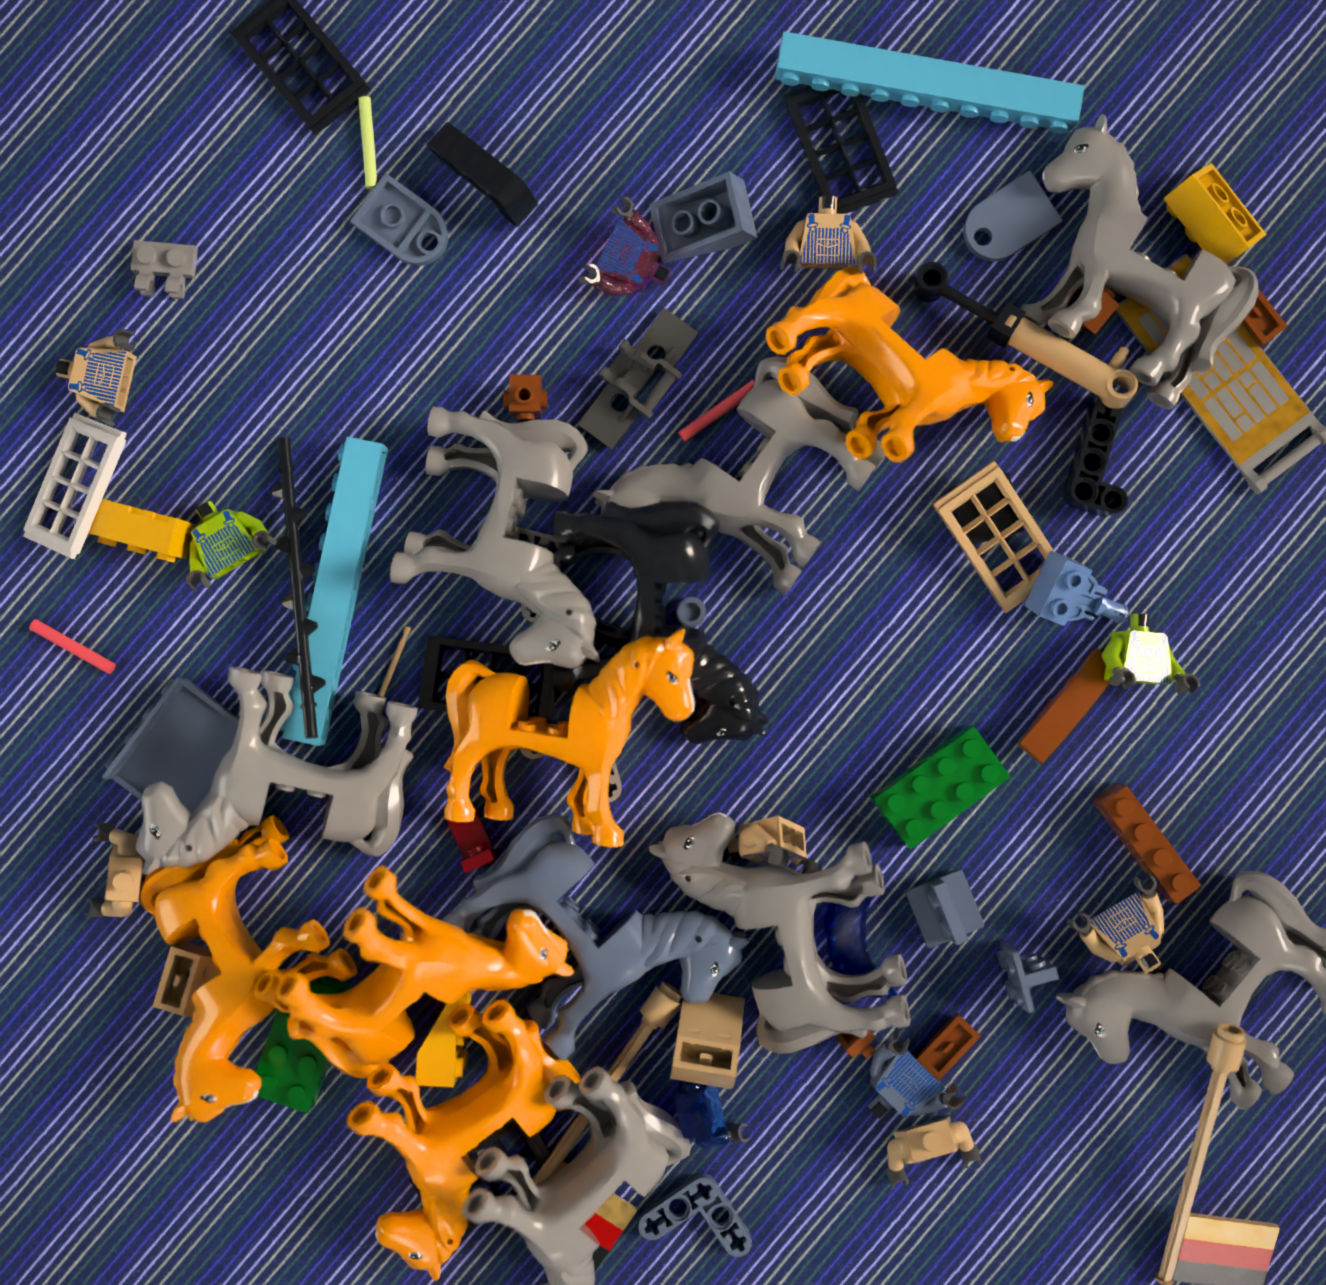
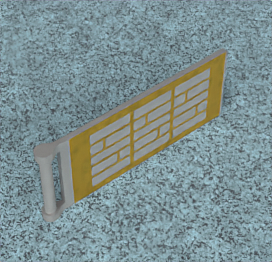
[1115,254,1326,494]

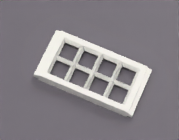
[23,413,127,559]

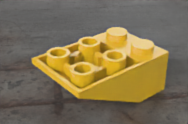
[416,991,472,1087]

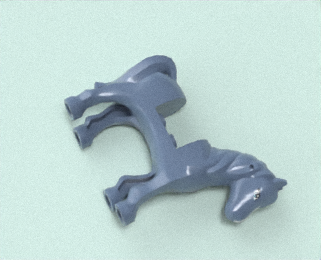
[441,815,749,1061]

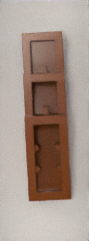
[1017,648,1110,764]

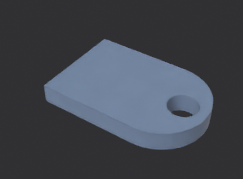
[963,170,1063,262]
[350,173,448,266]

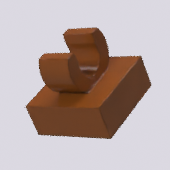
[835,1030,876,1058]

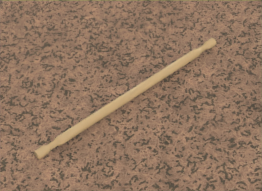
[378,626,411,697]

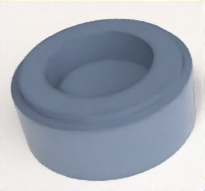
[676,597,706,628]

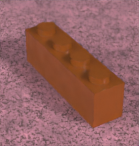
[1092,783,1201,904]

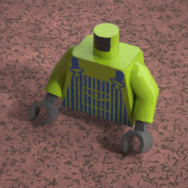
[186,501,277,592]
[1102,614,1200,694]

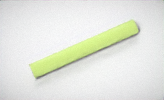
[358,96,378,190]

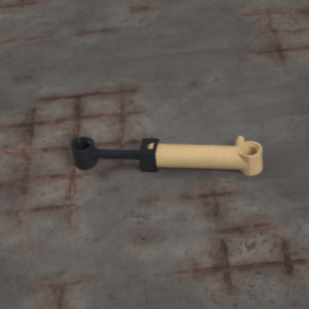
[914,262,1138,409]

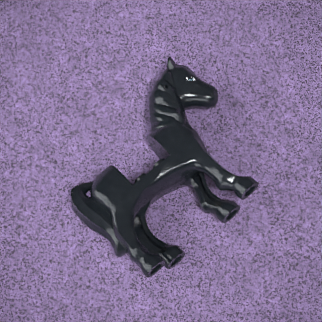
[553,499,769,744]

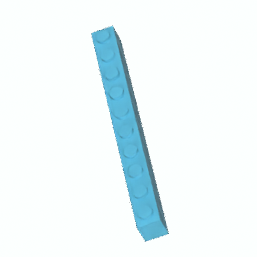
[774,31,1085,134]
[280,436,388,746]

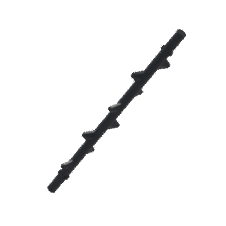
[272,437,326,739]

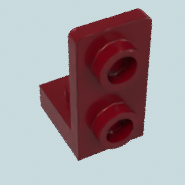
[446,802,498,873]

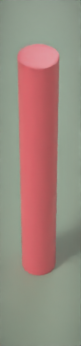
[678,380,755,442]
[29,619,116,674]

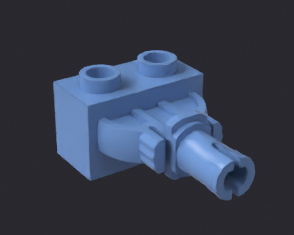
[1024,550,1128,626]

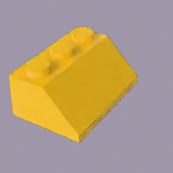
[1163,163,1267,264]

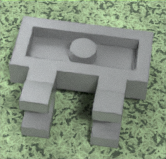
[130,240,198,299]

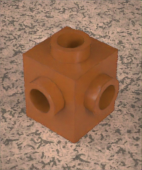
[503,374,548,423]

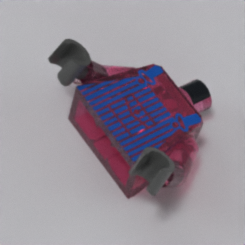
[578,196,671,296]

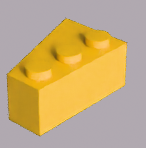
[88,499,196,563]

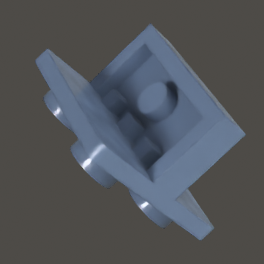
[905,869,984,948]
[997,941,1059,1013]

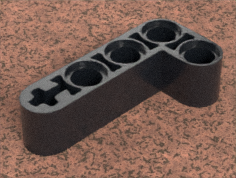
[426,122,538,228]
[1063,390,1128,517]

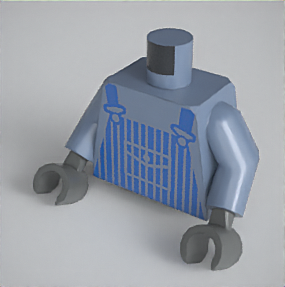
[868,1030,965,1119]

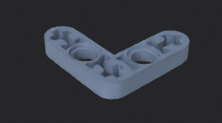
[639,1173,752,1257]

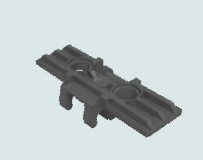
[578,308,698,450]

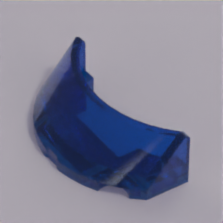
[824,873,898,999]

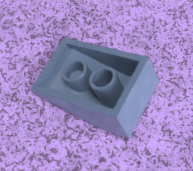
[649,171,757,263]

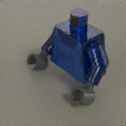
[675,1081,750,1149]

